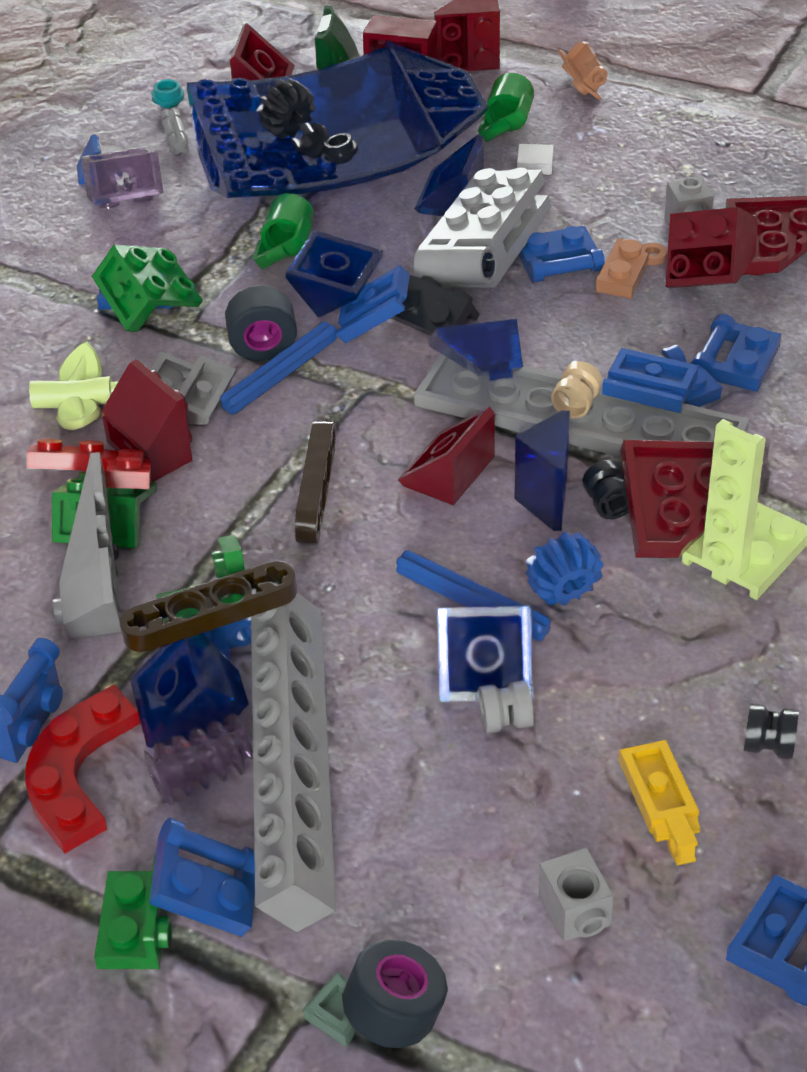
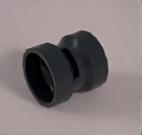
[582,460,629,520]
[744,703,799,758]

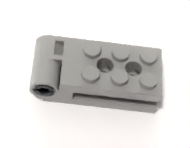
[414,167,552,287]

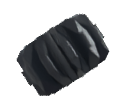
[256,78,316,140]

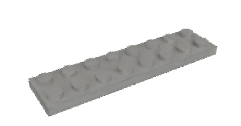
[414,347,750,457]

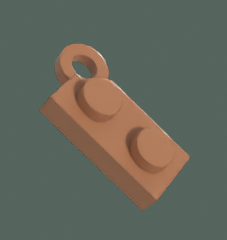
[596,238,667,299]

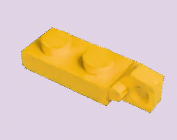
[618,740,700,866]

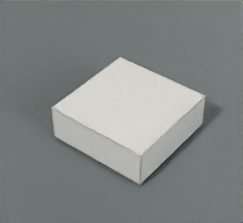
[517,144,553,175]

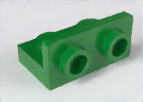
[94,855,172,969]

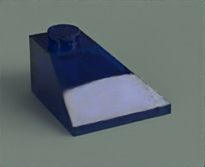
[429,319,523,382]
[130,633,249,749]

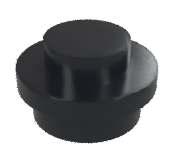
[323,133,358,164]

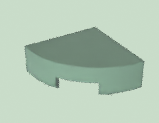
[303,972,356,1047]

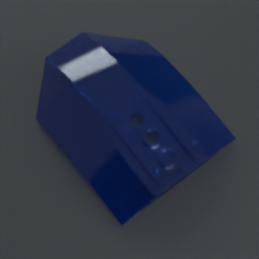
[187,41,488,198]

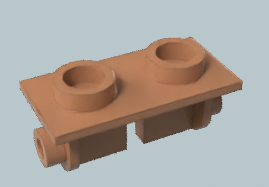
[558,41,607,100]

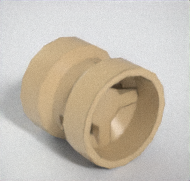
[551,361,603,418]

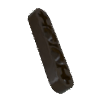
[295,420,336,543]
[120,561,297,652]

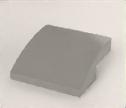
[150,351,236,425]

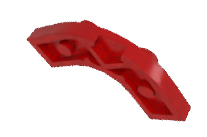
[27,439,151,489]
[25,684,141,854]

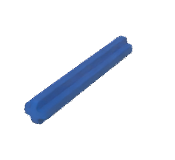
[220,322,337,415]
[396,550,551,641]

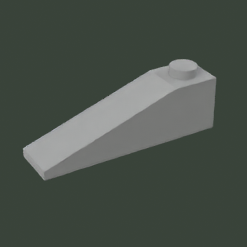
[53,452,122,639]

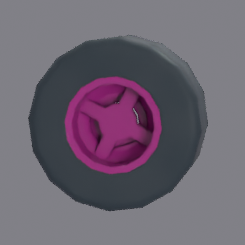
[225,285,297,362]
[342,939,448,1048]

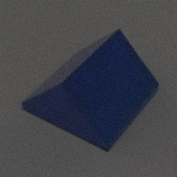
[414,134,484,216]
[285,230,383,318]
[514,410,570,531]
[438,606,533,702]

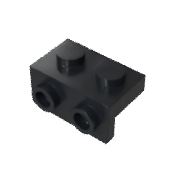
[390,275,480,345]

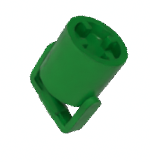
[477,72,534,142]
[252,193,315,269]

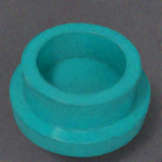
[151,79,185,108]

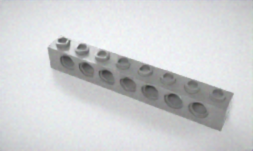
[251,592,336,932]

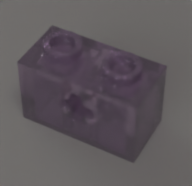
[81,146,163,208]

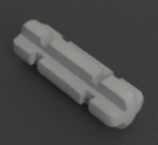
[161,108,189,155]

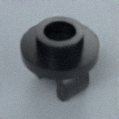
[291,123,329,158]

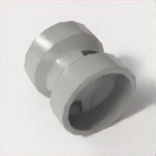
[478,680,534,733]

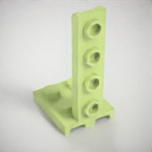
[681,419,807,600]

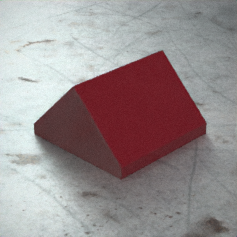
[230,23,295,102]
[398,406,495,506]

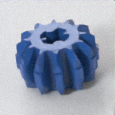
[525,532,604,606]

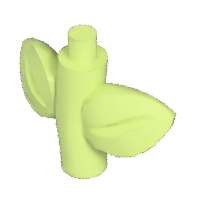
[29,342,118,430]

